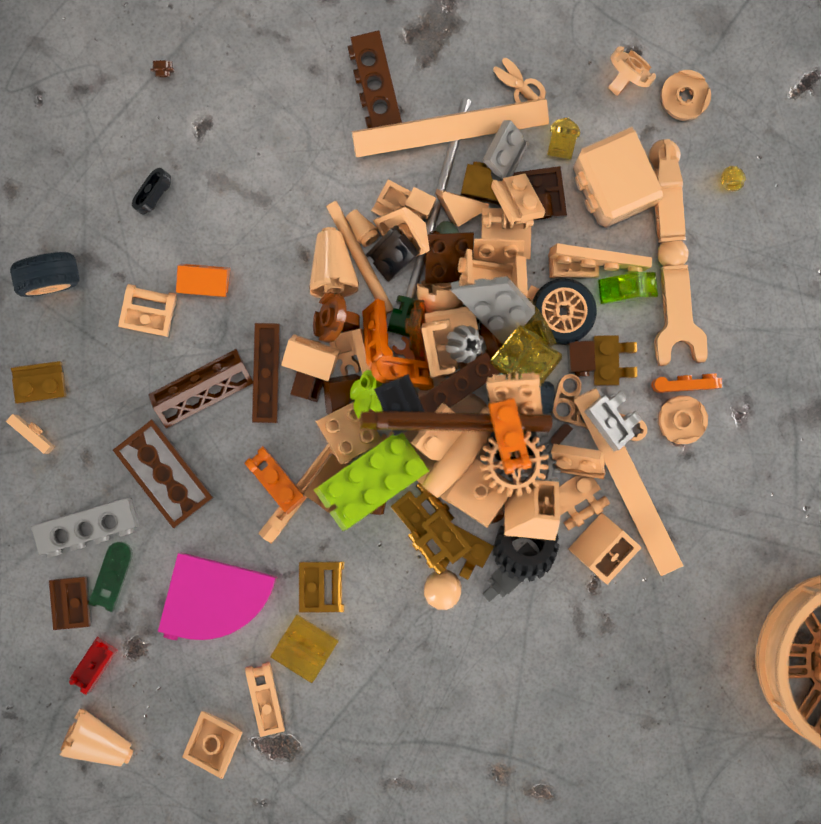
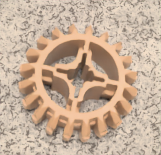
[480,431,549,497]

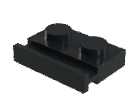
[366,225,419,282]
[374,374,425,436]

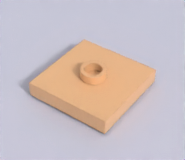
[446,459,514,528]

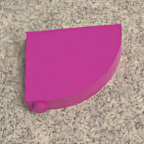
[158,552,277,640]

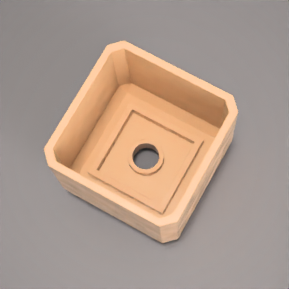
[573,127,663,228]

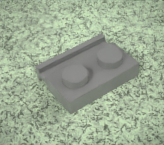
[483,120,529,181]

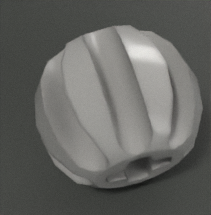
[445,325,483,363]

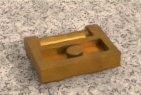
[299,562,344,612]

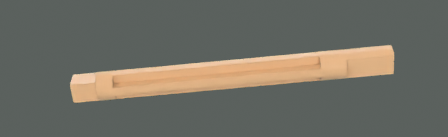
[258,409,374,544]

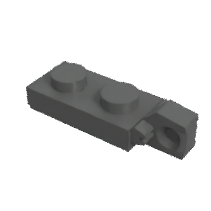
[482,542,538,602]

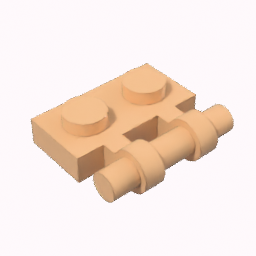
[559,475,610,531]

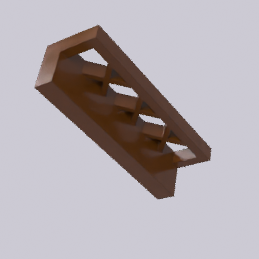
[148,349,253,428]

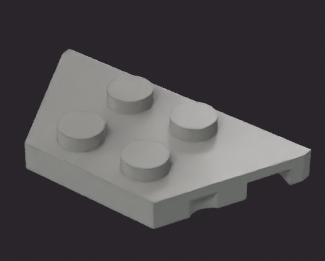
[451,277,535,346]

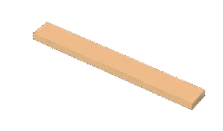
[352,98,549,157]
[574,388,684,576]

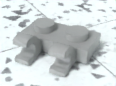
[584,391,642,452]

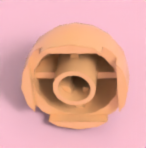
[417,280,464,313]

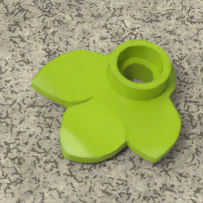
[350,370,383,419]

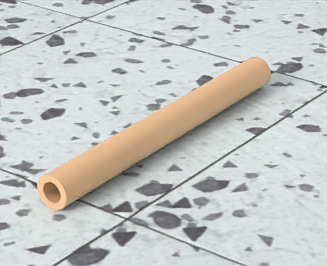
[326,201,393,314]

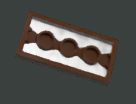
[113,419,214,529]

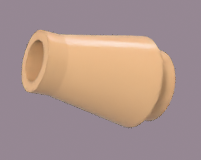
[346,209,380,247]

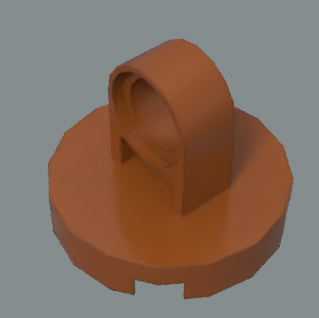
[313,292,360,343]

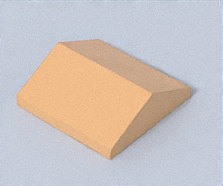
[373,206,430,256]
[182,711,242,779]

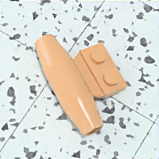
[411,403,492,498]

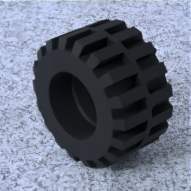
[493,524,559,582]

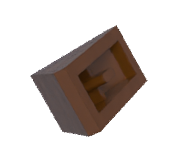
[323,374,361,415]

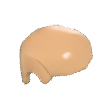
[424,569,462,610]

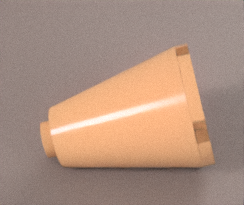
[309,227,359,298]
[59,708,133,767]

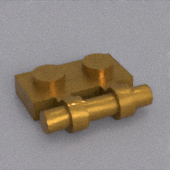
[391,483,455,537]
[408,509,472,575]

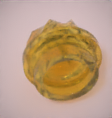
[721,166,746,191]

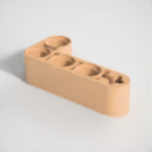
[551,374,647,441]

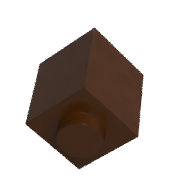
[567,341,596,377]

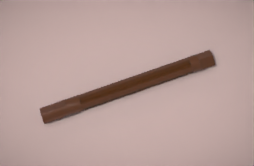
[360,411,552,432]

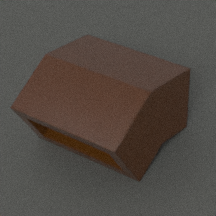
[290,371,323,402]

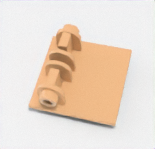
[481,208,534,259]
[473,239,525,266]
[487,372,543,415]
[316,401,383,465]

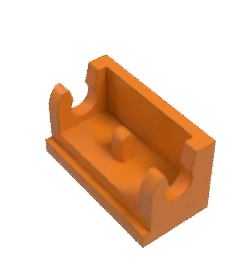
[176,264,230,297]

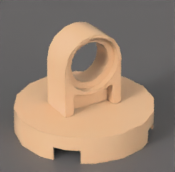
[608,46,656,96]

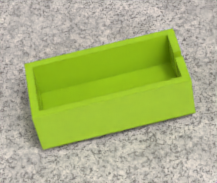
[314,433,429,531]

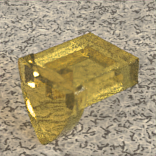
[547,117,580,159]

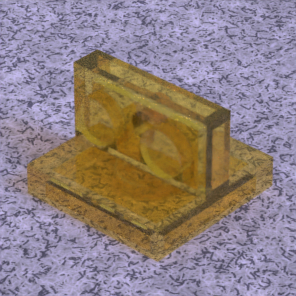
[270,614,339,683]

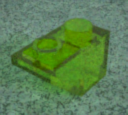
[598,272,658,304]

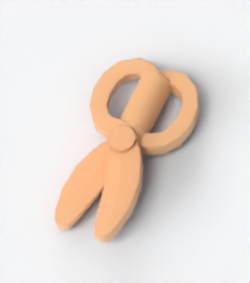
[493,58,546,103]

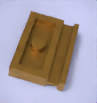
[11,361,66,404]

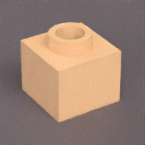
[405,187,436,219]

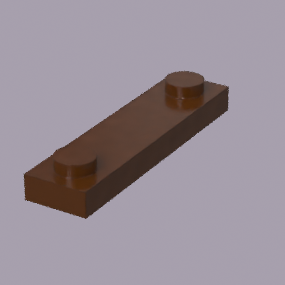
[252,323,280,423]

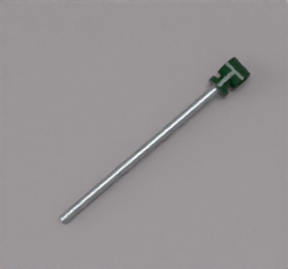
[387,98,471,338]

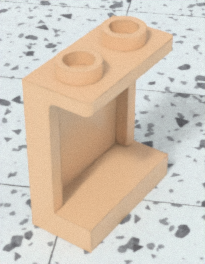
[458,249,528,296]

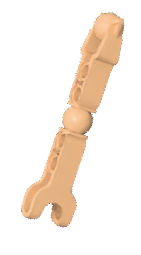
[649,139,708,366]

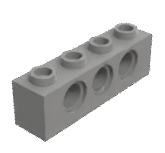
[31,498,139,558]

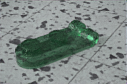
[88,542,133,612]

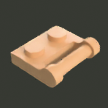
[118,284,177,337]

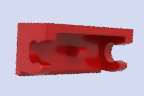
[69,636,118,695]

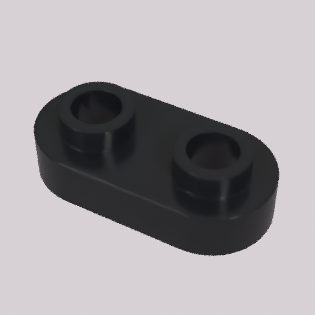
[132,168,171,214]

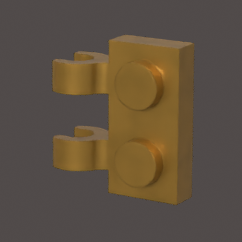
[593,335,637,386]
[441,524,494,580]

